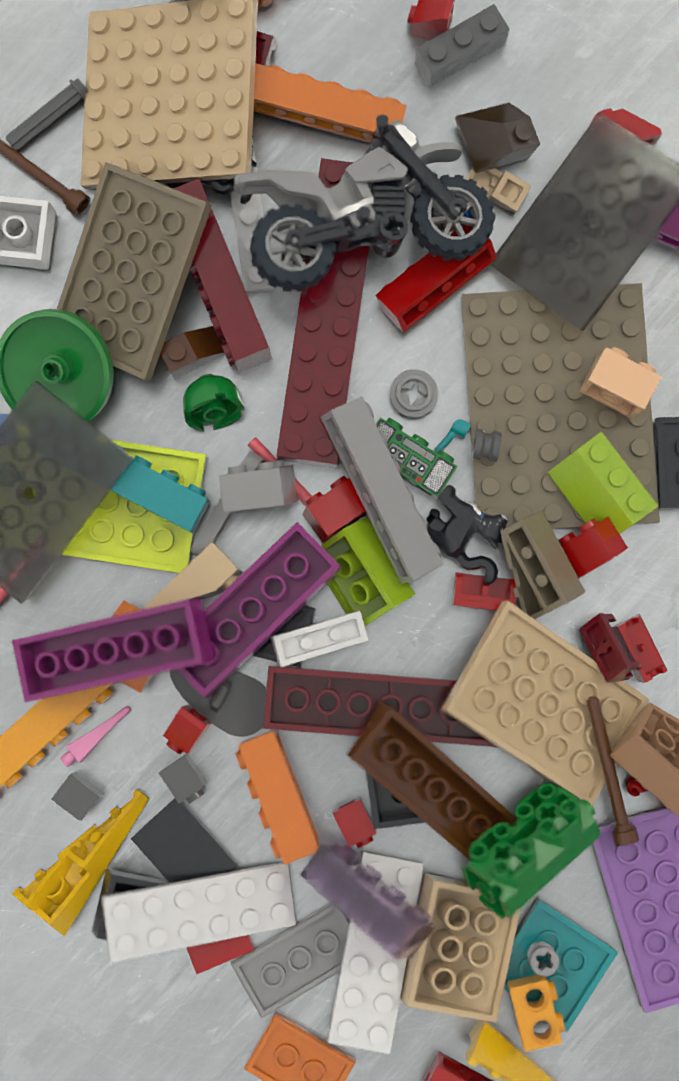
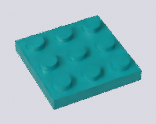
[504,898,618,1032]

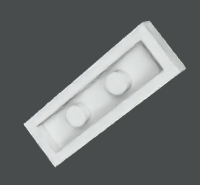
[271,611,368,667]

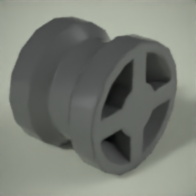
[472,428,502,462]

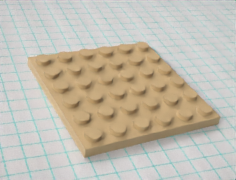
[80,0,258,189]

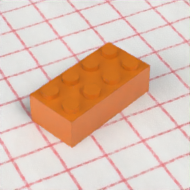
[235,729,321,865]

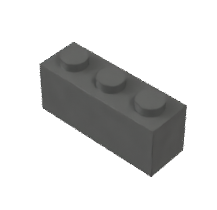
[415,4,510,87]

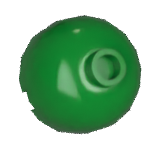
[183,374,245,430]

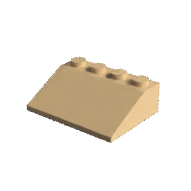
[400,873,521,1023]

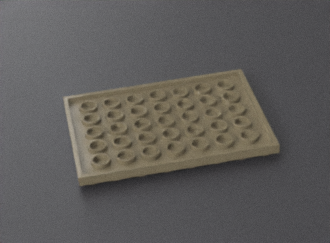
[461,283,660,534]

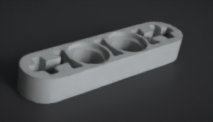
[190,451,264,556]

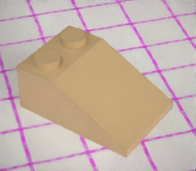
[144,542,243,609]

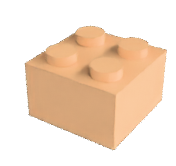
[579,347,662,419]

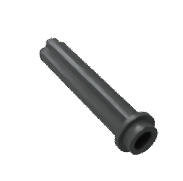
[6,78,89,150]

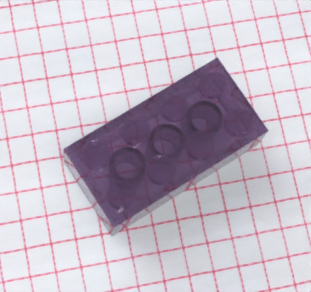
[299,843,436,960]

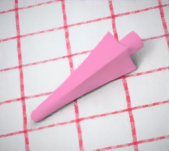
[60,706,131,767]

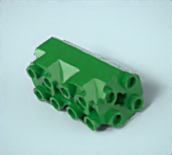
[462,784,601,919]

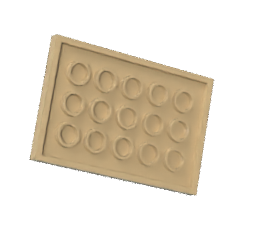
[441,601,649,806]

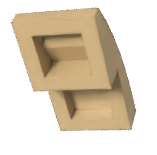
[465,166,531,213]

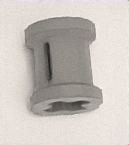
[527,941,559,976]

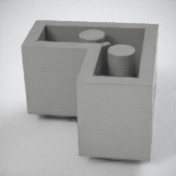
[219,460,298,512]

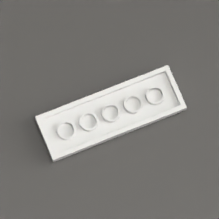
[327,852,424,1054]
[101,862,296,963]

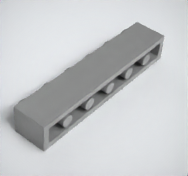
[321,396,443,584]

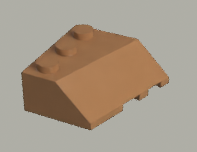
[610,703,679,817]

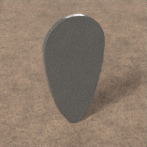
[170,669,266,737]

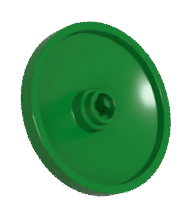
[0,309,114,429]

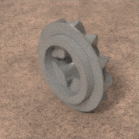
[390,369,438,417]

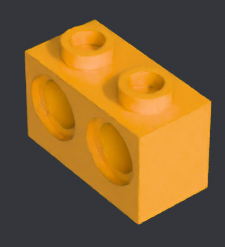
[507,974,565,1052]

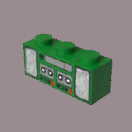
[376,417,458,500]

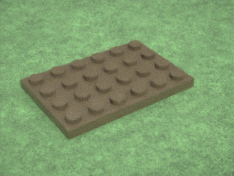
[57,162,212,381]

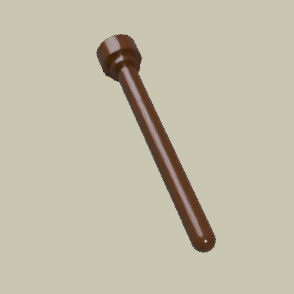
[0,139,90,217]
[587,696,639,846]

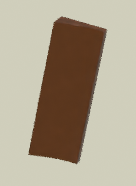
[346,700,516,861]

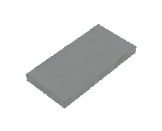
[230,899,349,1019]

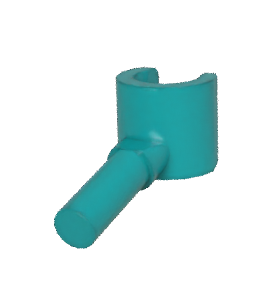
[434,419,471,453]

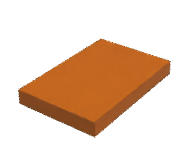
[244,1012,356,1081]

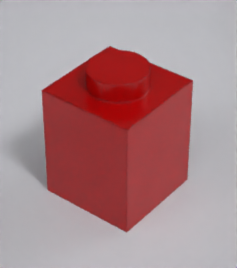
[332,797,377,848]

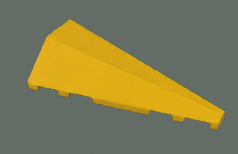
[12,789,149,937]
[465,1020,556,1081]

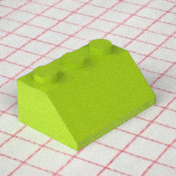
[547,431,658,534]
[321,517,415,626]

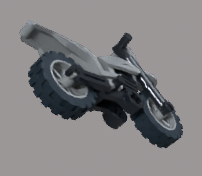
[234,115,496,292]

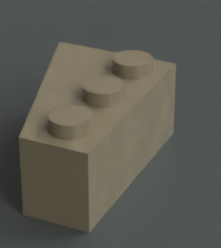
[500,510,586,619]

